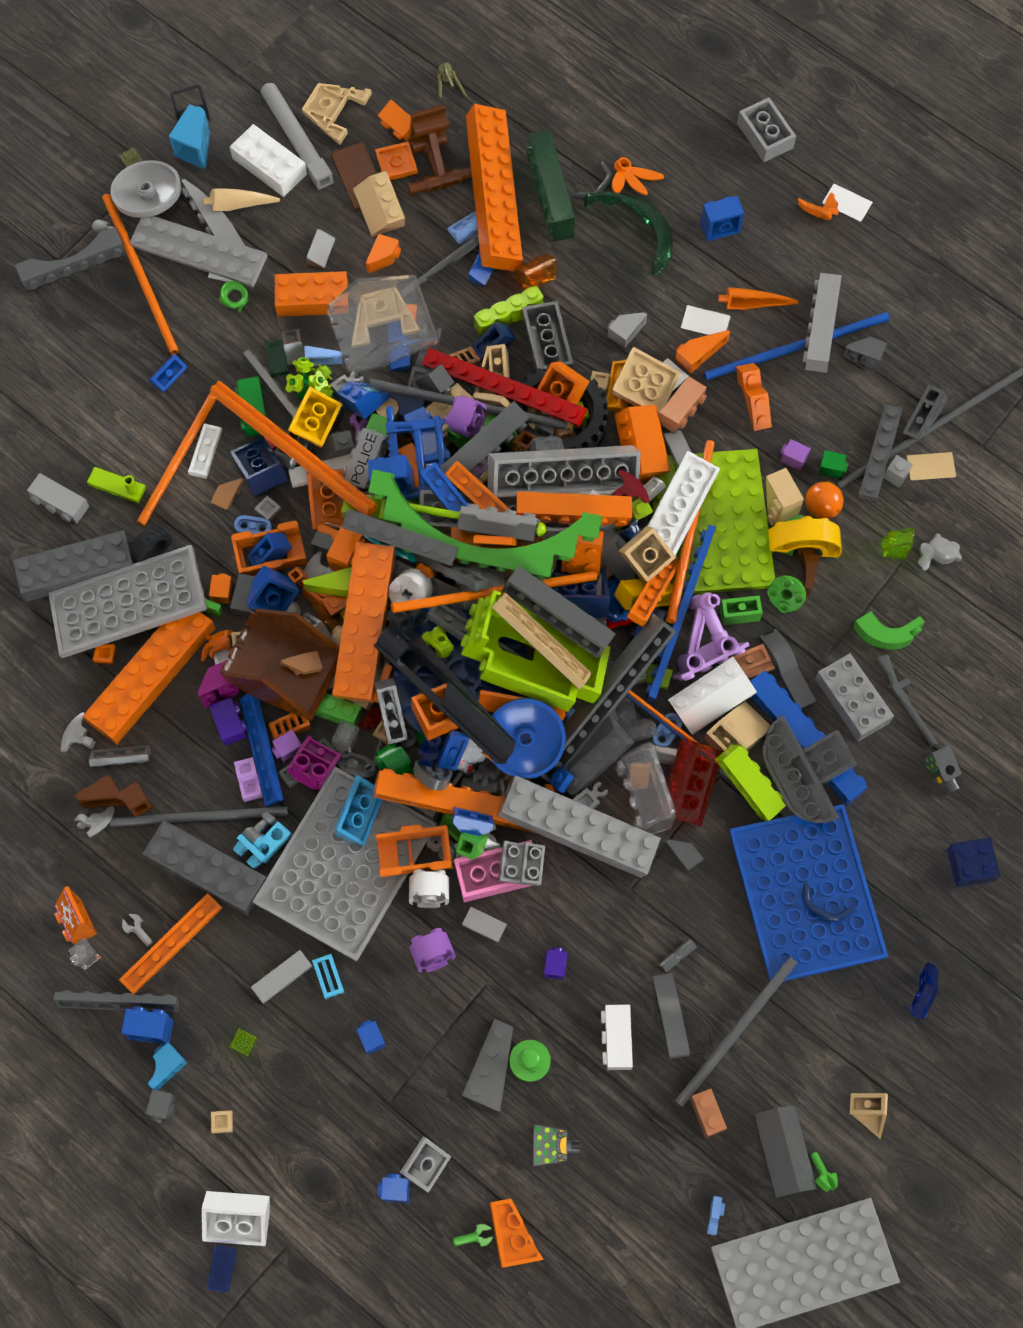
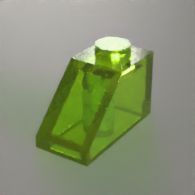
[881,528,914,560]

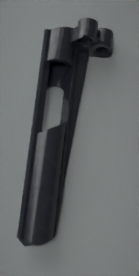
[374,609,516,764]

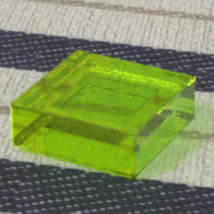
[230,1029,258,1057]

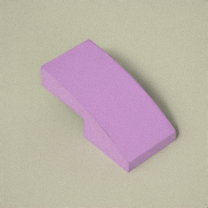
[234,757,263,802]

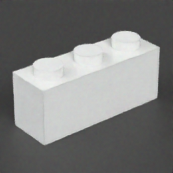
[601,1005,633,1070]

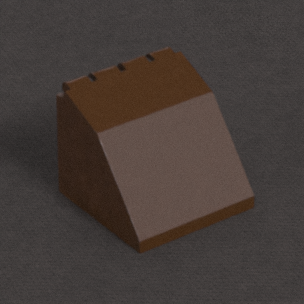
[220,609,339,721]

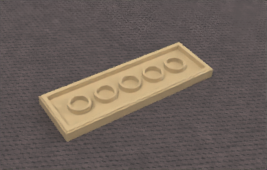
[492,593,591,689]

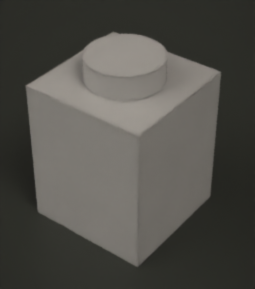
[884,455,913,487]

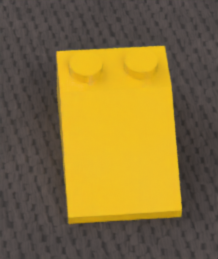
[288,387,342,448]

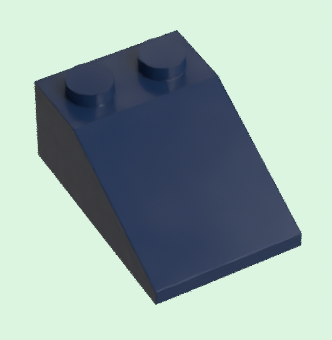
[230,436,288,496]

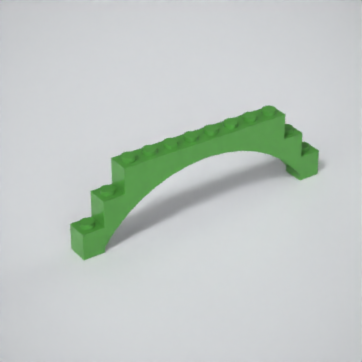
[369,469,603,580]

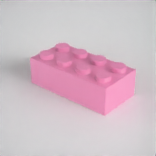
[454,840,532,902]

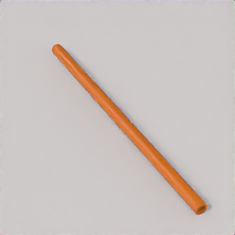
[102,194,179,355]
[666,440,715,623]
[391,571,597,613]

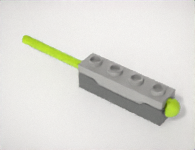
[409,503,547,543]

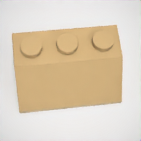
[353,171,405,237]

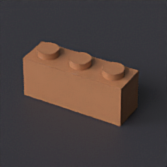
[659,376,707,434]

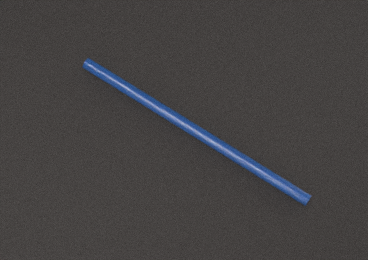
[703,312,890,381]

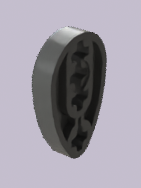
[413,759,452,790]

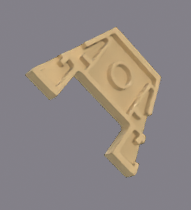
[302,83,372,145]

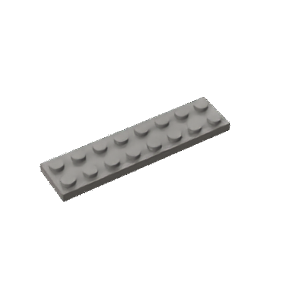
[130,216,268,287]

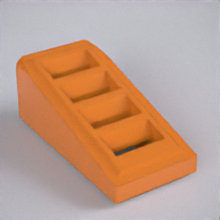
[269,713,312,740]

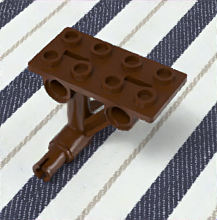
[408,105,472,195]

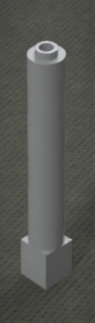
[261,83,333,190]

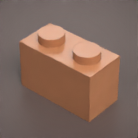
[690,1089,727,1138]

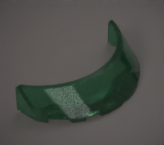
[584,192,673,276]

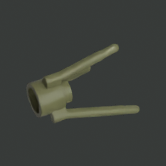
[437,63,467,99]

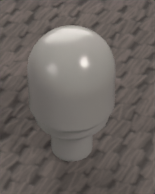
[92,220,113,234]

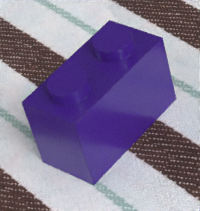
[209,698,248,746]

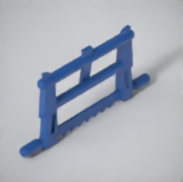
[386,406,450,500]

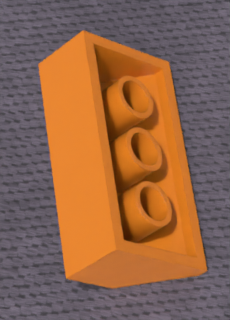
[614,405,670,484]

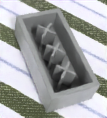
[815,653,894,742]

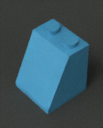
[169,104,210,170]

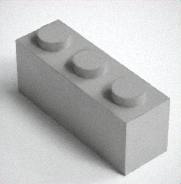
[27,473,89,524]

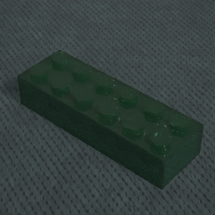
[526,130,575,242]

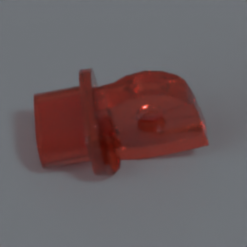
[356,707,382,731]

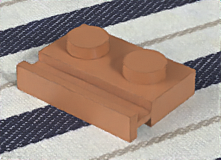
[729,644,775,680]

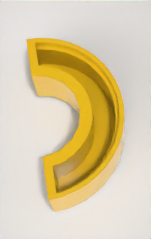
[768,516,842,558]

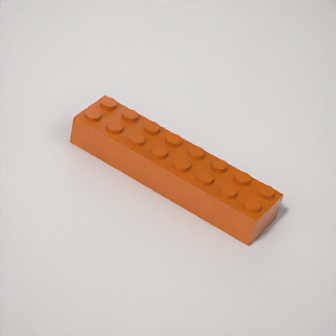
[332,542,397,703]
[83,612,215,745]

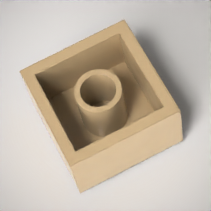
[618,526,676,582]

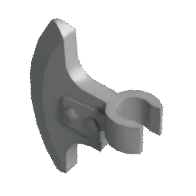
[303,551,335,588]
[61,712,96,752]
[75,806,115,837]

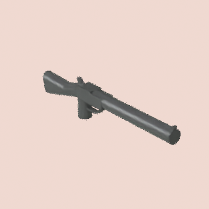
[876,655,938,748]

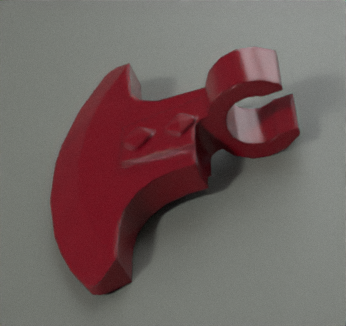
[611,470,650,503]

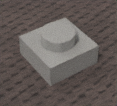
[254,496,281,521]

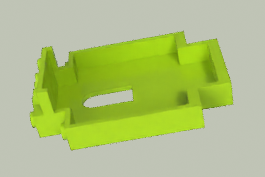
[460,590,611,712]

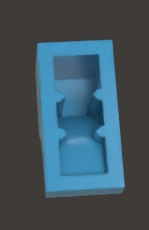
[148,1042,188,1091]

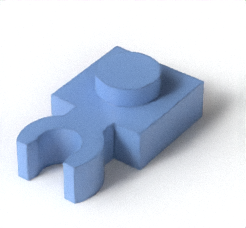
[707,1196,725,1235]

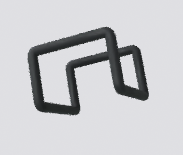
[170,84,210,121]

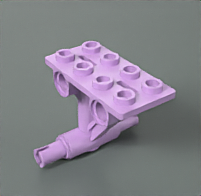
[672,593,750,681]

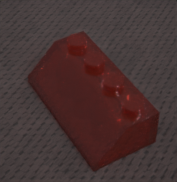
[659,738,724,826]

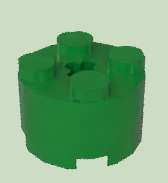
[374,742,414,775]

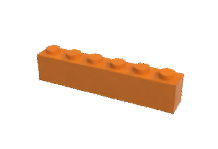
[515,491,632,527]

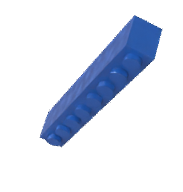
[750,670,867,806]

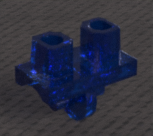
[418,736,443,767]

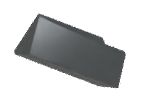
[754,1106,817,1198]

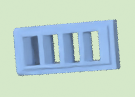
[304,346,343,366]

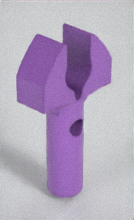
[350,414,369,446]

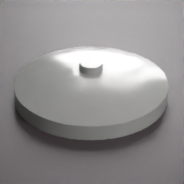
[110,160,181,218]

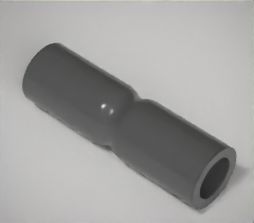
[658,938,697,973]

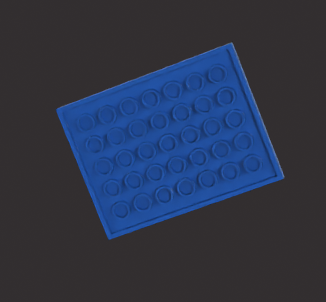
[729,804,888,982]

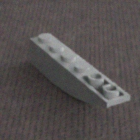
[181,179,245,246]

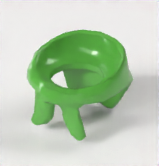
[218,281,249,312]

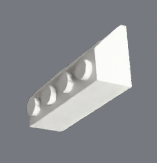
[668,657,757,735]

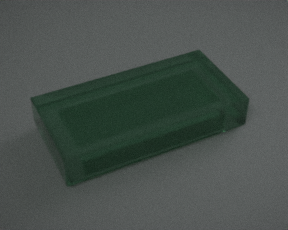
[265,340,289,377]

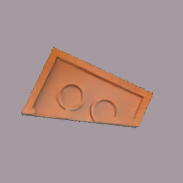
[489,1199,543,1268]

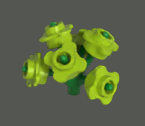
[285,357,334,399]

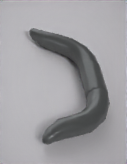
[574,161,612,199]

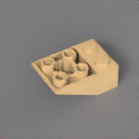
[704,701,771,755]

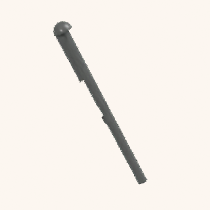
[400,230,479,298]

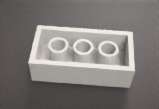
[230,124,307,197]

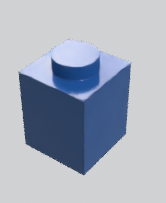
[356,1020,386,1055]

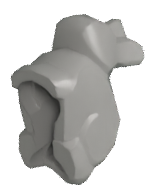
[918,533,962,571]

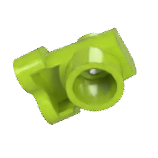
[422,626,454,658]

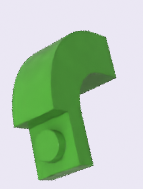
[853,611,925,650]

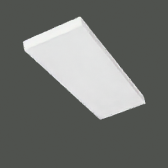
[648,451,720,555]

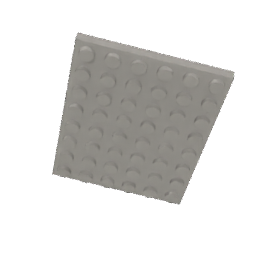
[253,767,437,962]

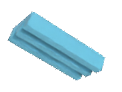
[312,954,345,1000]

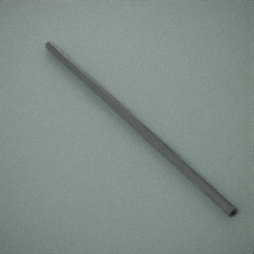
[836,367,1023,489]

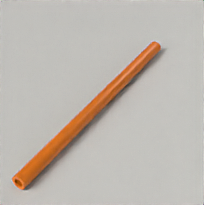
[136,391,217,526]

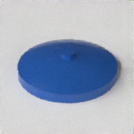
[491,698,566,778]

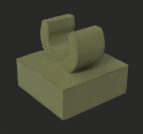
[119,147,143,167]

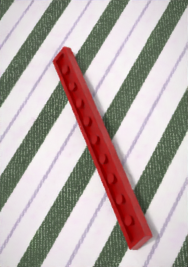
[421,348,587,427]

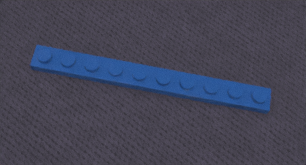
[645,525,716,703]

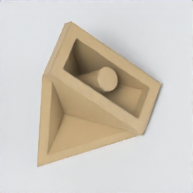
[850,1093,888,1139]

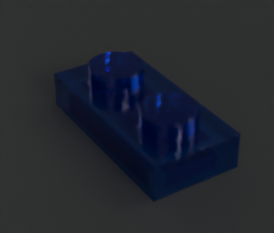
[207,1245,237,1293]

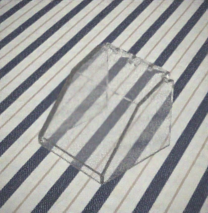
[327,275,439,374]

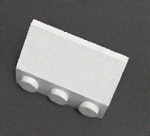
[202,1191,270,1246]

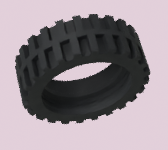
[510,365,608,449]

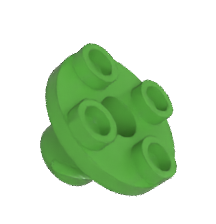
[767,575,806,613]
[510,1040,551,1082]

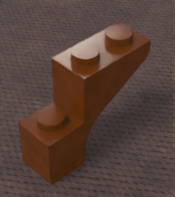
[75,775,153,818]

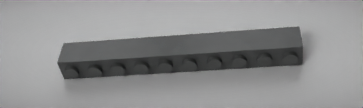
[540,614,676,784]

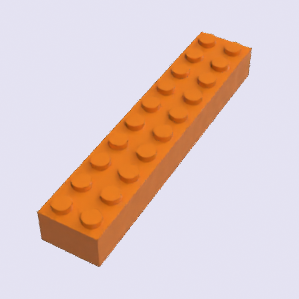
[466,104,523,272]

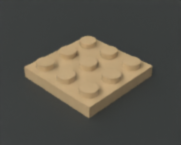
[610,347,681,415]

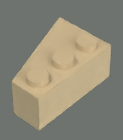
[473,344,511,402]
[766,468,804,526]

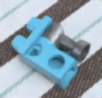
[233,810,293,869]

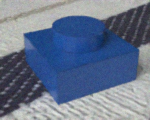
[549,765,574,793]

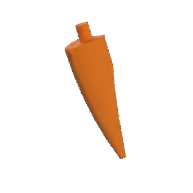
[718,287,799,310]

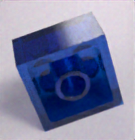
[947,837,1001,888]

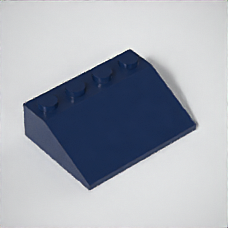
[533,566,610,618]

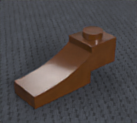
[794,547,820,596]

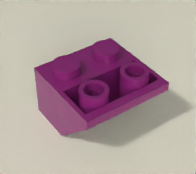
[197,661,240,708]

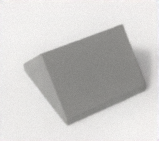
[400,1136,451,1193]

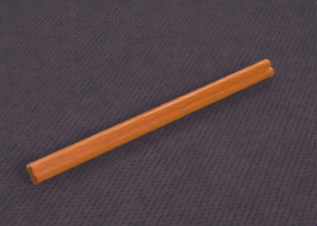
[210,381,378,517]

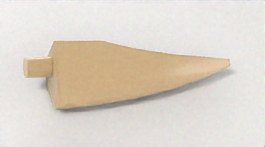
[202,189,280,211]

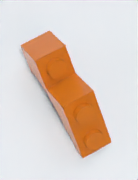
[736,363,772,431]

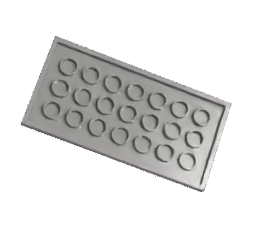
[49,545,207,658]
[710,1198,900,1328]

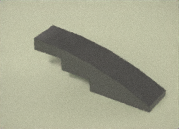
[652,973,690,1059]

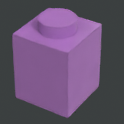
[780,439,811,471]
[272,730,301,763]

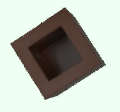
[513,430,538,452]

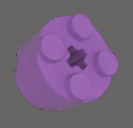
[445,396,487,439]
[409,928,456,973]

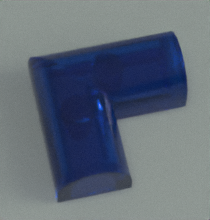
[911,962,939,1019]

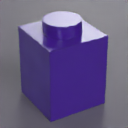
[544,947,567,980]

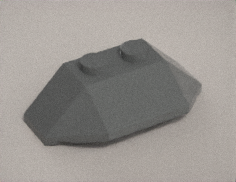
[600,527,640,581]

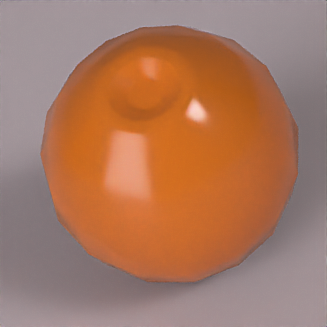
[805,481,844,519]

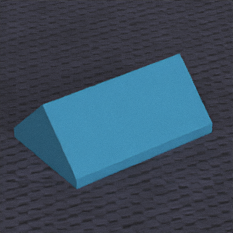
[334,775,382,846]

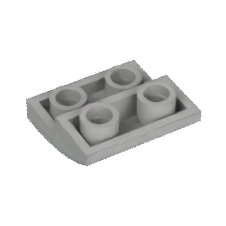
[498,841,545,886]

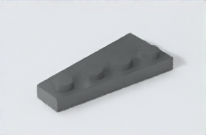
[462,1019,513,1113]

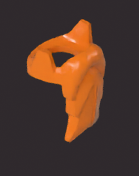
[798,193,839,221]

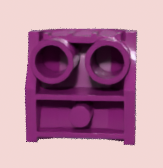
[287,735,342,790]

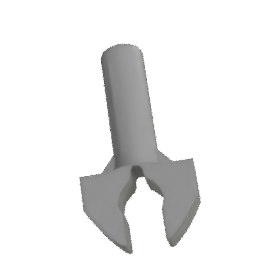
[122,914,153,947]

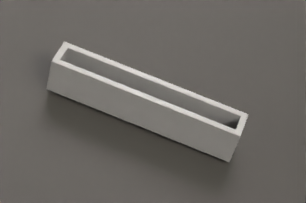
[803,273,842,373]

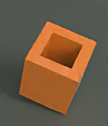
[209,573,234,604]

